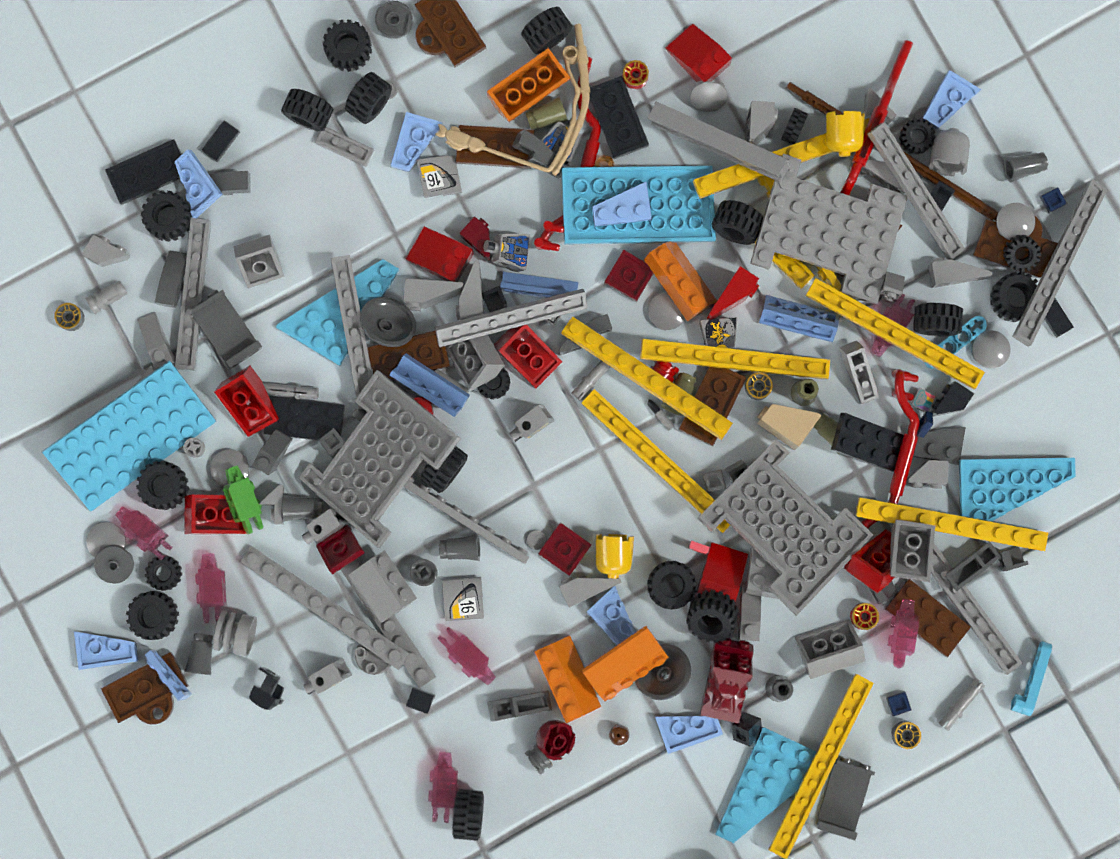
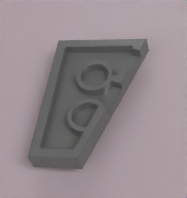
[913,427,966,465]

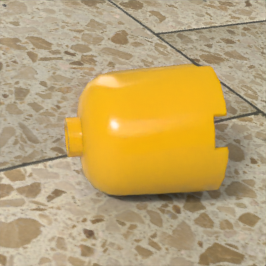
[826,111,865,157]
[596,534,634,579]

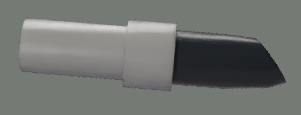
[647,399,674,431]

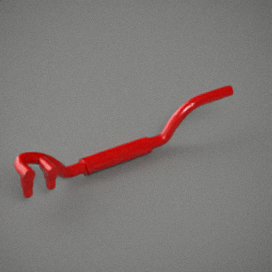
[840,40,913,195]
[534,57,601,251]
[844,369,919,570]

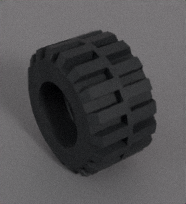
[521,6,573,54]
[323,19,372,72]
[345,72,392,124]
[281,89,334,131]
[141,190,192,242]
[711,200,763,245]
[990,271,1038,322]
[913,303,963,336]
[420,446,468,493]
[136,461,189,510]
[647,561,697,610]
[686,590,738,643]
[126,591,179,640]
[452,789,484,841]

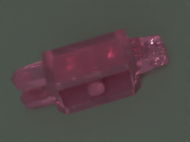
[887,599,919,668]

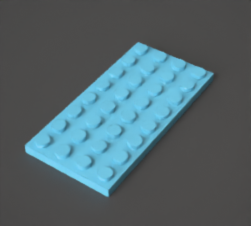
[561,166,716,245]
[42,360,217,512]

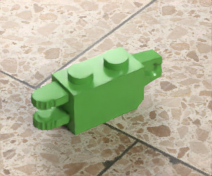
[223,466,263,535]

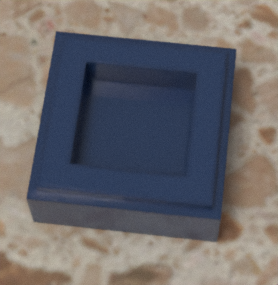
[1040,187,1067,213]
[917,411,933,438]
[886,692,912,717]

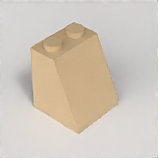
[757,404,821,450]

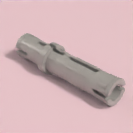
[571,361,611,401]
[263,382,319,400]
[939,678,985,731]

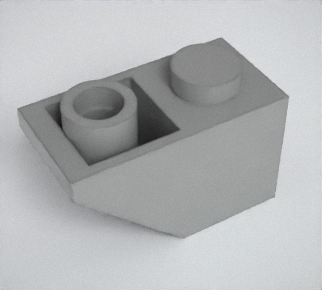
[82,235,130,267]
[879,271,905,303]
[906,460,948,489]

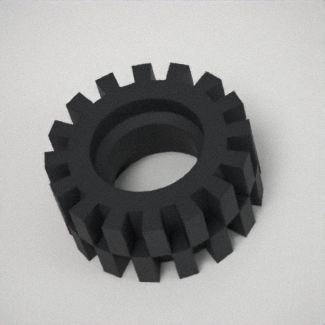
[781,108,808,144]
[899,118,936,155]
[1003,235,1041,272]
[477,367,510,400]
[145,556,183,591]

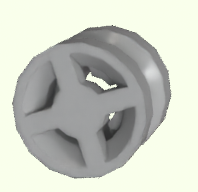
[183,438,205,458]

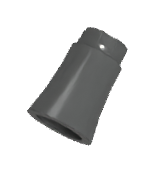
[1003,152,1048,183]
[282,495,322,522]
[439,534,480,561]
[184,633,213,675]
[765,675,793,702]

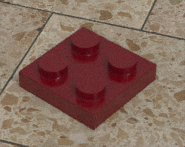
[604,250,653,302]
[538,522,592,576]
[316,524,364,575]

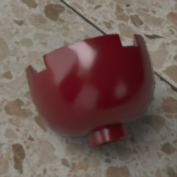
[536,720,576,761]

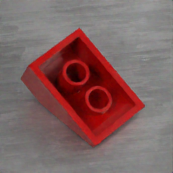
[665,23,732,82]
[406,226,474,282]
[706,266,760,320]
[493,324,562,389]
[214,365,279,437]
[184,494,247,535]
[847,529,895,593]
[695,542,749,602]

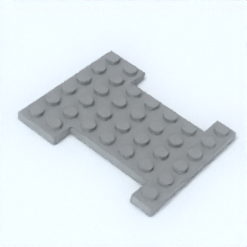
[750,154,908,305]
[299,370,461,548]
[698,440,873,616]

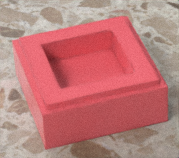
[688,541,710,555]

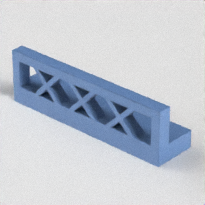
[500,272,579,298]
[759,295,840,342]
[390,354,470,417]

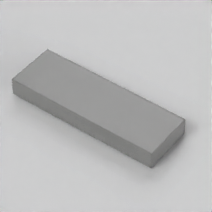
[315,127,374,167]

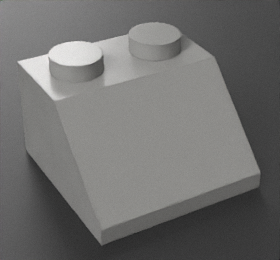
[233,235,284,288]

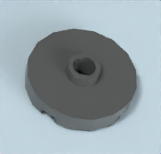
[375,1,413,39]
[94,545,134,584]

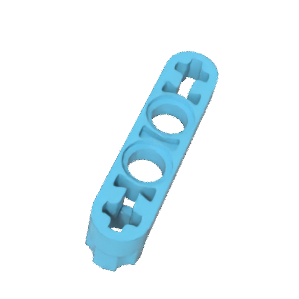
[924,316,987,369]
[1010,641,1052,716]

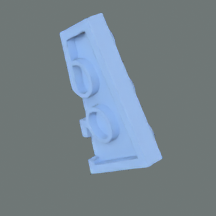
[922,70,981,129]
[391,112,443,172]
[175,149,223,218]
[592,182,652,227]
[586,586,636,645]
[74,631,138,670]
[145,650,192,701]
[655,716,723,754]

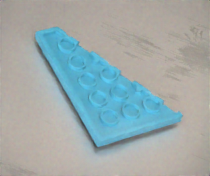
[276,259,399,366]
[959,458,1076,522]
[715,727,817,843]

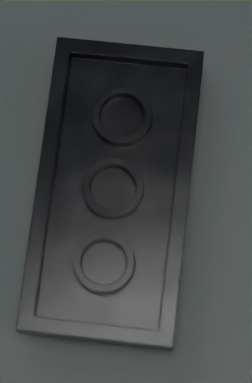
[589,76,649,159]
[105,139,182,205]
[264,396,345,441]
[831,413,904,472]

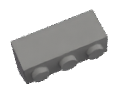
[745,101,778,146]
[445,335,505,390]
[348,550,417,624]
[795,619,866,679]

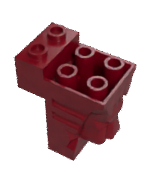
[700,638,754,723]

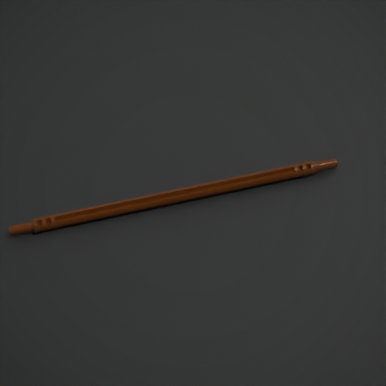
[786,82,999,221]

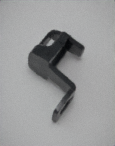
[249,667,284,710]

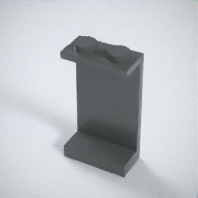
[190,290,262,370]
[815,757,875,841]

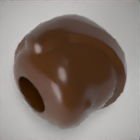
[609,725,630,746]

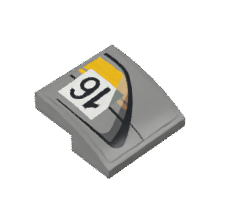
[417,156,462,198]
[443,577,484,621]

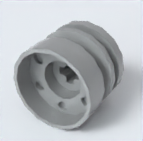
[213,610,257,656]

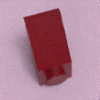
[459,216,491,261]

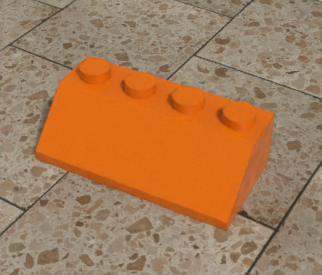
[487,48,571,122]
[644,241,717,322]
[582,626,669,702]
[534,635,601,723]

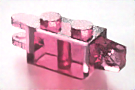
[870,293,915,358]
[116,507,173,560]
[195,553,227,623]
[437,627,496,685]
[428,752,458,823]

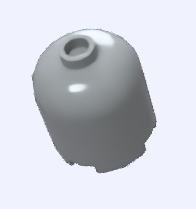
[929,128,970,176]

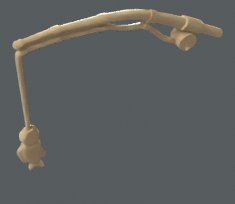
[435,24,590,176]

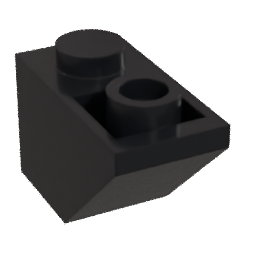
[931,381,975,417]

